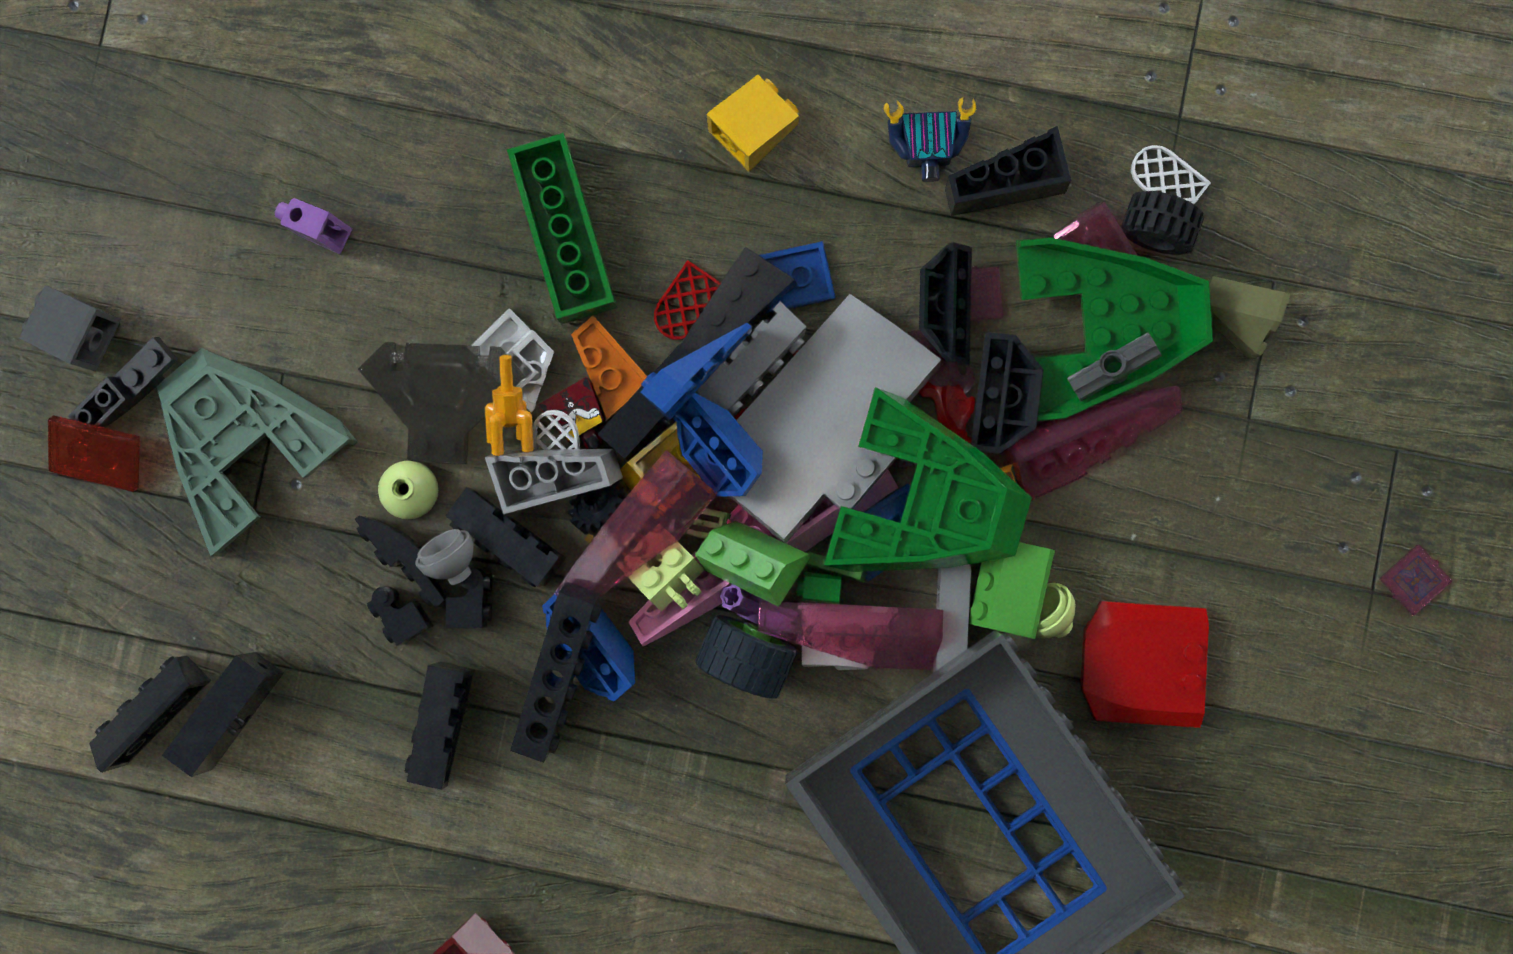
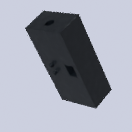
[598,345,690,461]
[162,652,284,777]

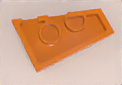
[571,316,647,421]

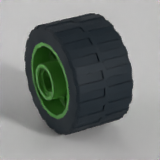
[695,615,798,699]

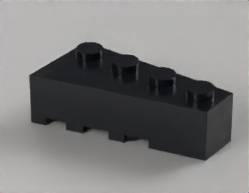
[446,487,566,587]

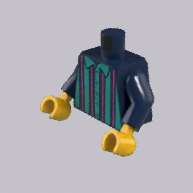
[883,98,976,182]

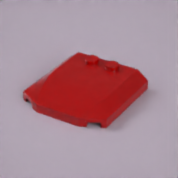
[1080,601,1209,728]

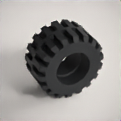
[1120,191,1205,255]

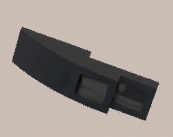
[68,337,178,438]
[354,516,448,607]

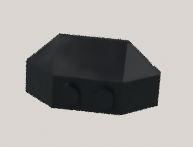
[919,242,972,365]
[971,332,1044,454]

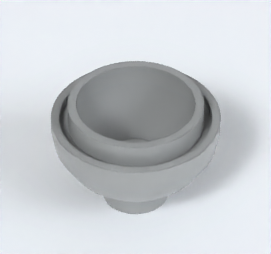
[415,529,473,585]

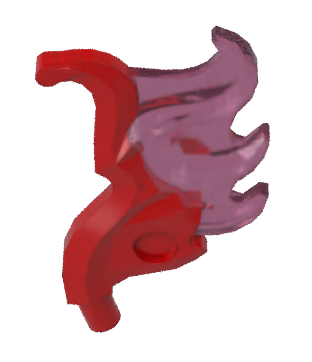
[908,330,975,444]

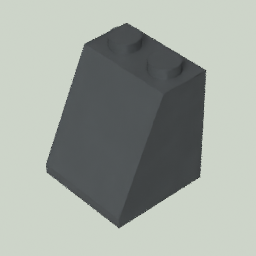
[19,285,121,372]

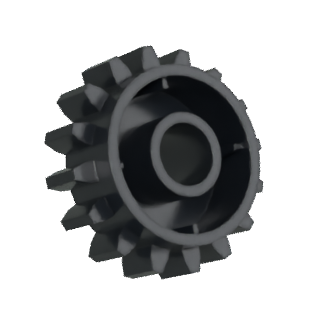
[568,480,632,537]

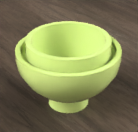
[378,460,438,519]
[1036,583,1076,638]

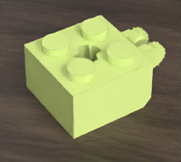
[615,522,704,612]

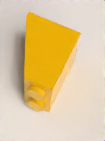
[706,75,799,172]

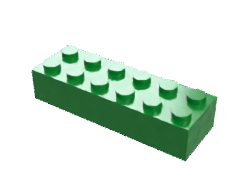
[507,133,617,325]

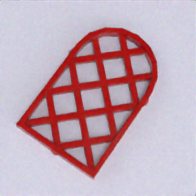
[654,260,721,340]

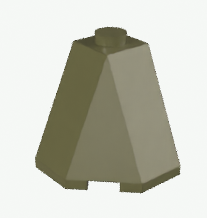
[1208,276,1291,359]

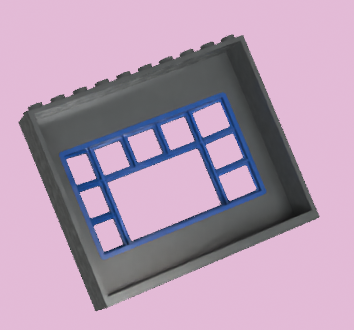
[785,630,1185,954]

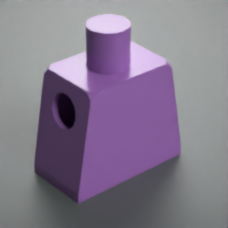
[275,198,352,254]

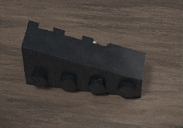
[945,126,1072,216]
[681,247,797,353]
[404,662,475,790]

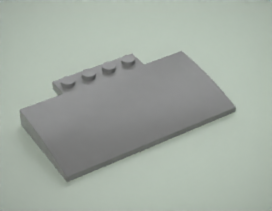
[729,294,941,543]

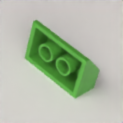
[695,521,811,607]
[969,542,1055,639]

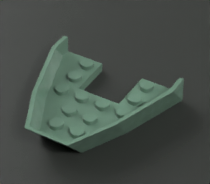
[157,348,358,557]

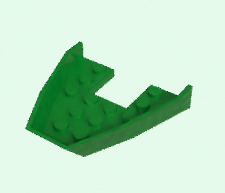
[1016,237,1213,421]
[824,387,1032,572]

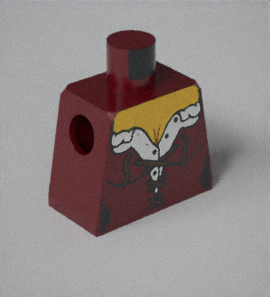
[538,376,607,449]

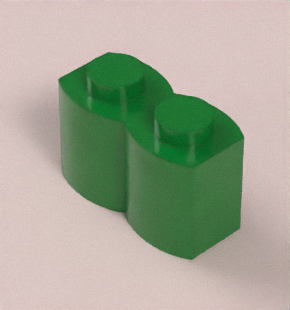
[796,572,841,605]

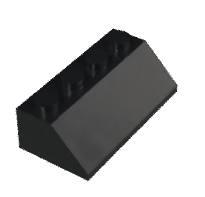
[89,655,211,773]

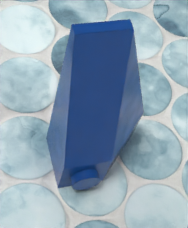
[641,323,752,420]

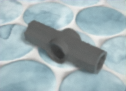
[1067,333,1162,402]

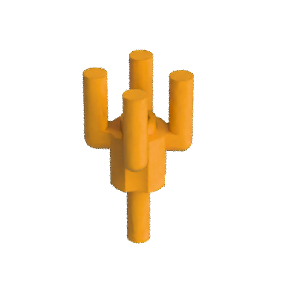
[485,355,534,456]

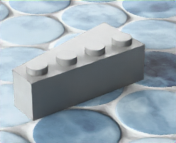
[697,302,806,416]
[485,449,623,514]

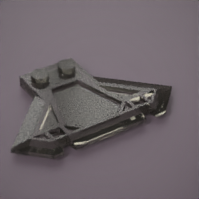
[358,342,526,464]

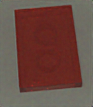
[48,415,140,492]

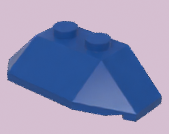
[673,393,763,496]
[542,589,635,701]

